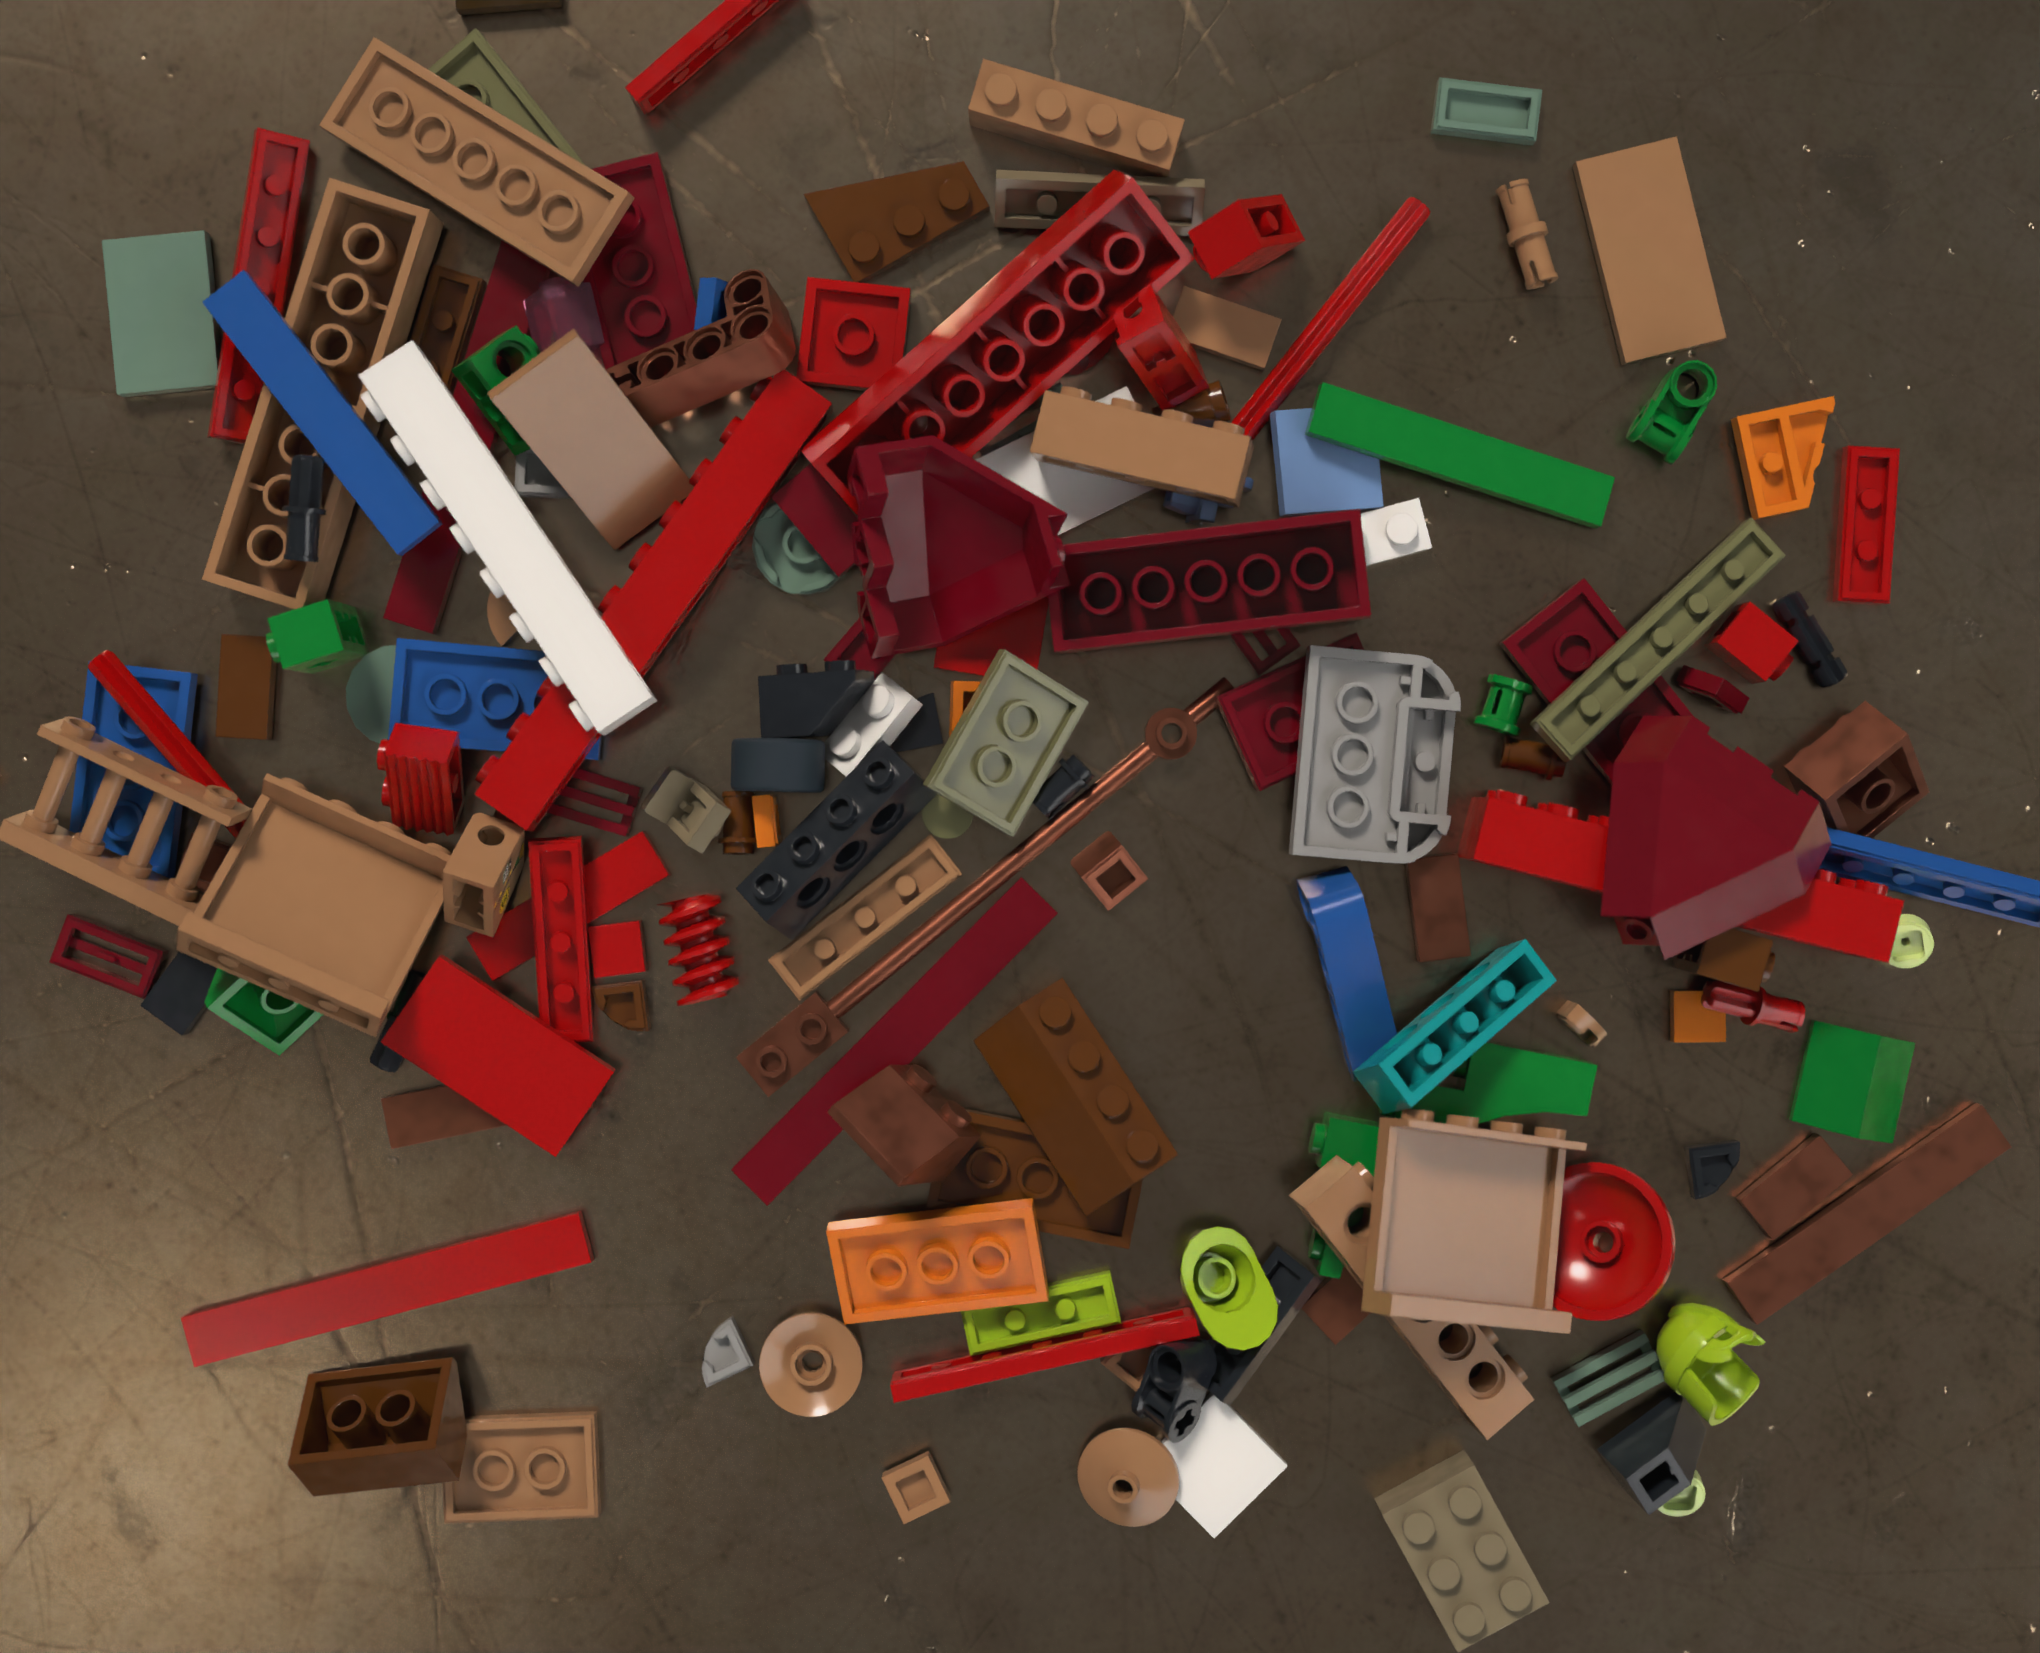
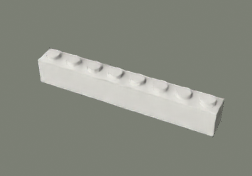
[358,340,658,736]

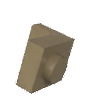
[641,766,731,853]

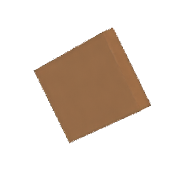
[442,1411,601,1524]

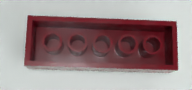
[1048,509,1371,654]

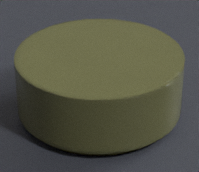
[922,794,974,839]

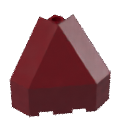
[847,435,1071,659]
[1601,715,1831,960]

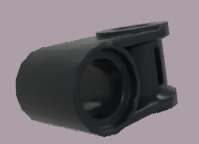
[1131,1337,1217,1443]

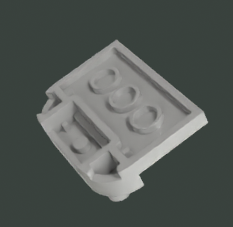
[1289,645,1461,864]

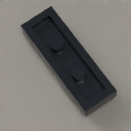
[1207,1246,1322,1405]

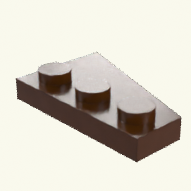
[804,161,990,283]

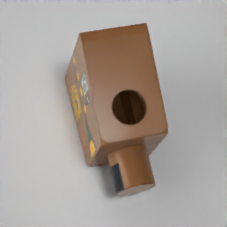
[443,810,525,937]

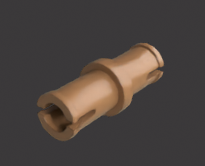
[1496,178,1559,290]

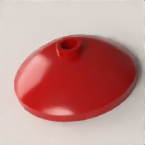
[1553,1162,1675,1321]

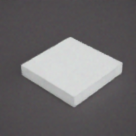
[1160,1392,1288,1538]

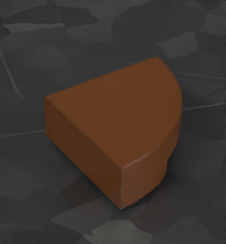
[591,979,651,1032]

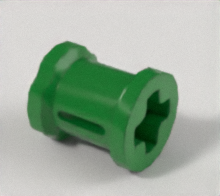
[1473,674,1534,737]

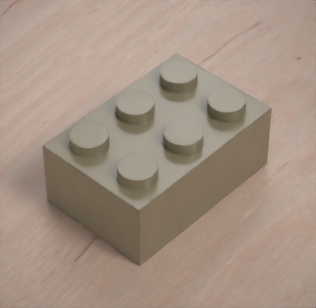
[1374,1450,1550,1653]

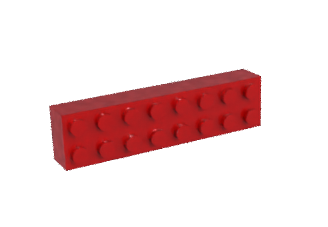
[800,170,1195,516]
[1457,789,1904,963]

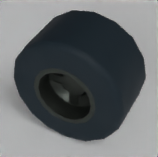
[731,738,825,793]

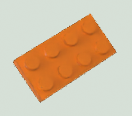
[826,1198,1049,1325]

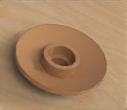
[759,1312,863,1417]
[1077,1428,1180,1527]

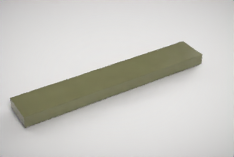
[1530,517,1786,763]

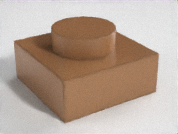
[881,1451,951,1524]

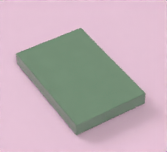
[102,230,221,397]

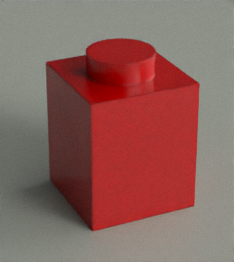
[1704,601,1799,684]

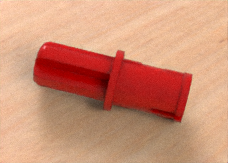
[1701,981,1805,1033]

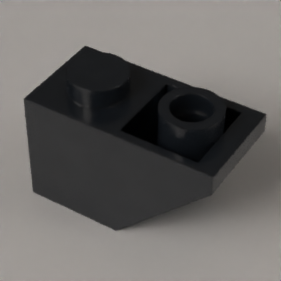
[758,660,875,739]
[1597,1392,1707,1515]

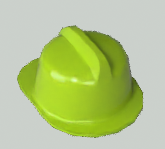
[1180,1226,1278,1351]

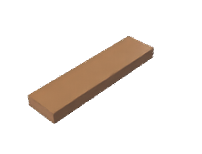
[768,833,963,1001]

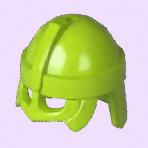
[1656,1303,1766,1426]

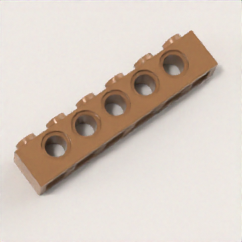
[1289,1155,1535,1440]

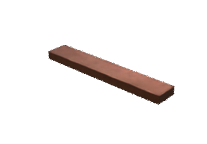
[1723,1103,2012,1325]

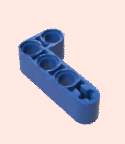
[1296,866,1397,1082]

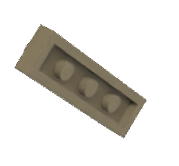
[994,170,1205,236]

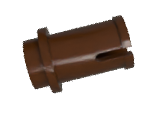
[1499,735,1566,781]
[718,791,757,855]

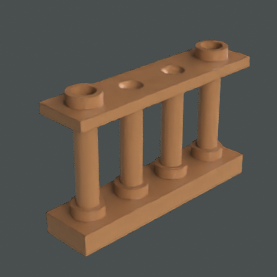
[0,716,252,926]

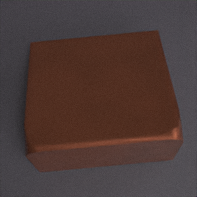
[1070,831,1148,911]

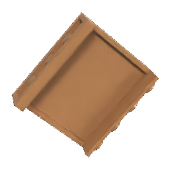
[176,773,452,1037]
[1361,1109,1587,1334]

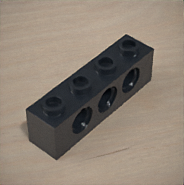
[736,740,937,940]

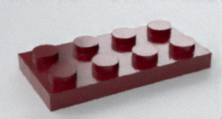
[583,152,697,370]
[1499,578,1693,786]

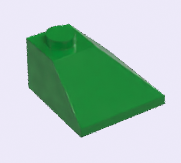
[204,968,323,1056]

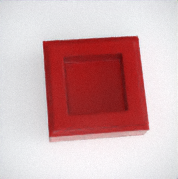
[588,920,648,978]

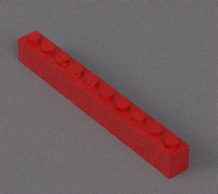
[474,369,833,832]

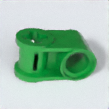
[1626,360,1717,465]

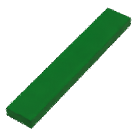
[1305,382,1615,529]

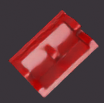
[1114,284,1209,411]

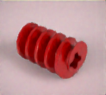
[657,894,740,1006]

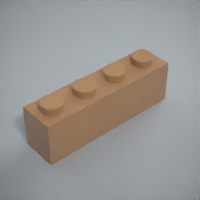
[968,59,1185,177]
[1030,386,1254,508]

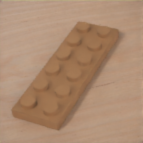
[319,37,634,287]

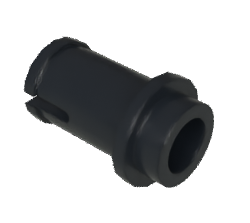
[1033,754,1095,820]

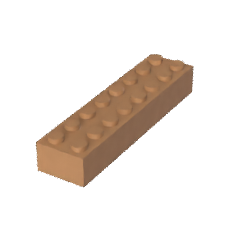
[202,178,444,609]

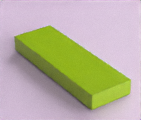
[961,1270,1121,1356]

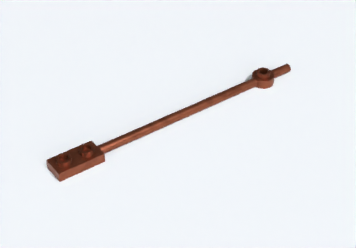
[736,677,1234,1097]

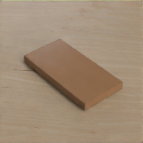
[1572,136,1727,366]
[487,329,694,551]

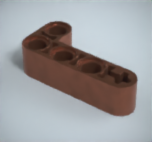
[606,269,796,428]

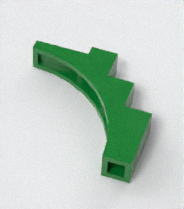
[1308,1040,1598,1279]

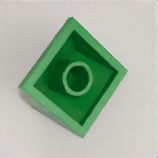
[1789,1020,1915,1143]

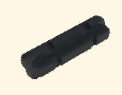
[1773,591,1848,688]

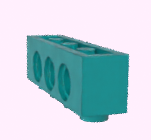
[1353,939,1557,1114]

